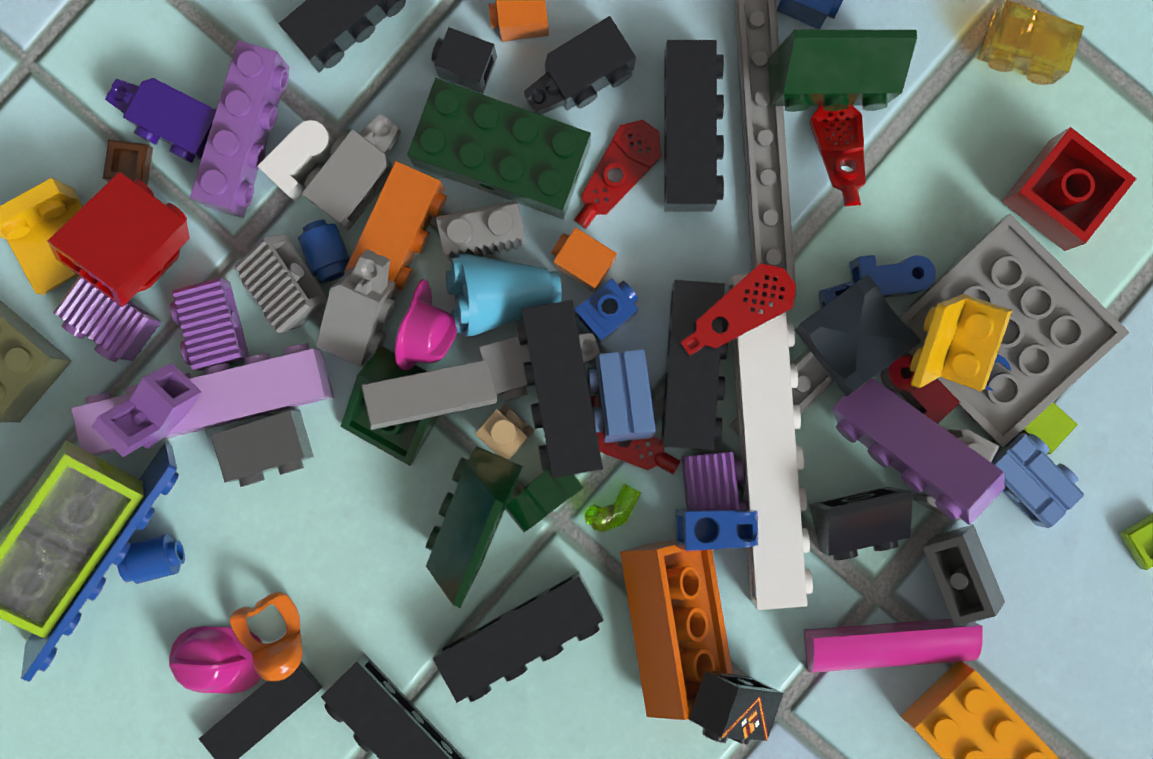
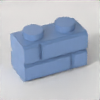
[588,350,656,443]
[991,433,1084,528]

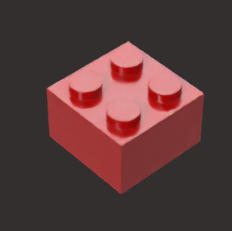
[1001,127,1137,251]

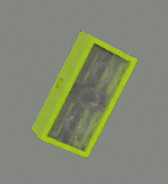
[0,440,144,639]

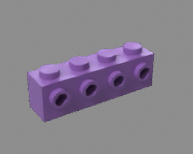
[190,41,290,218]
[833,378,1005,526]

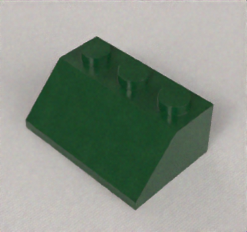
[768,30,917,112]
[425,446,523,608]

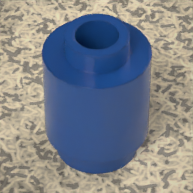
[298,220,350,283]
[117,534,185,584]

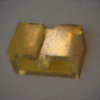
[977,0,1084,85]

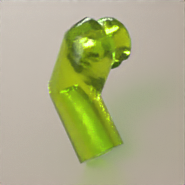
[584,484,642,532]

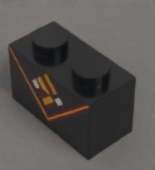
[688,671,784,745]

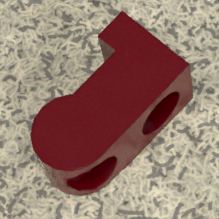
[880,355,961,424]

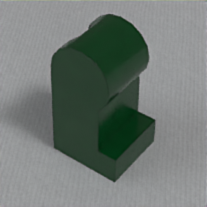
[505,470,583,533]

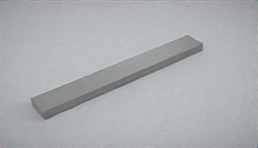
[734,0,797,298]

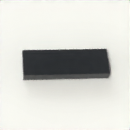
[199,661,322,759]

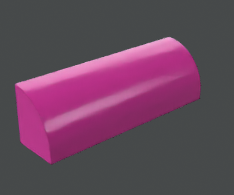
[804,619,983,673]

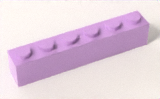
[71,344,334,456]

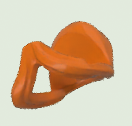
[230,592,303,682]

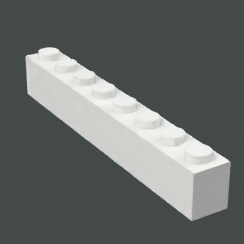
[728,274,813,610]

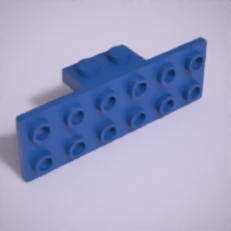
[21,443,179,682]

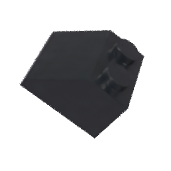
[809,486,913,560]

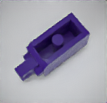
[105,78,216,163]

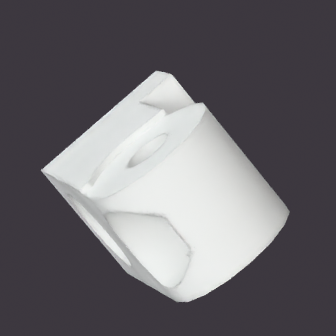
[257,120,335,201]

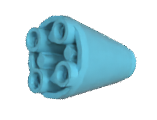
[446,254,562,337]

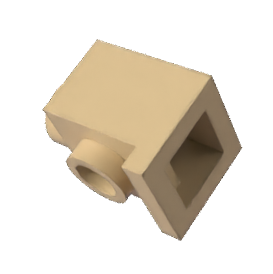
[475,404,535,460]

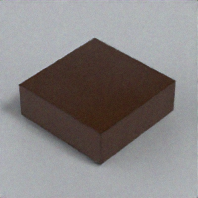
[102,139,153,186]

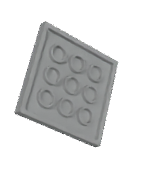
[899,214,1130,448]

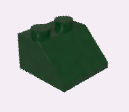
[340,346,440,466]

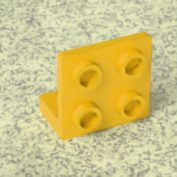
[0,177,83,295]
[910,294,1013,392]

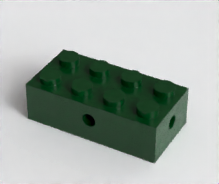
[407,78,591,219]

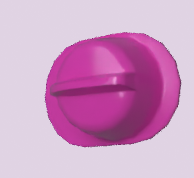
[395,279,457,370]
[169,626,262,694]

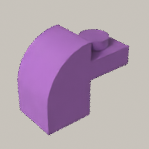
[92,363,202,457]

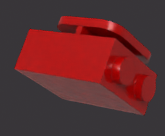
[47,172,190,308]

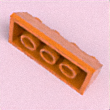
[620,539,733,720]

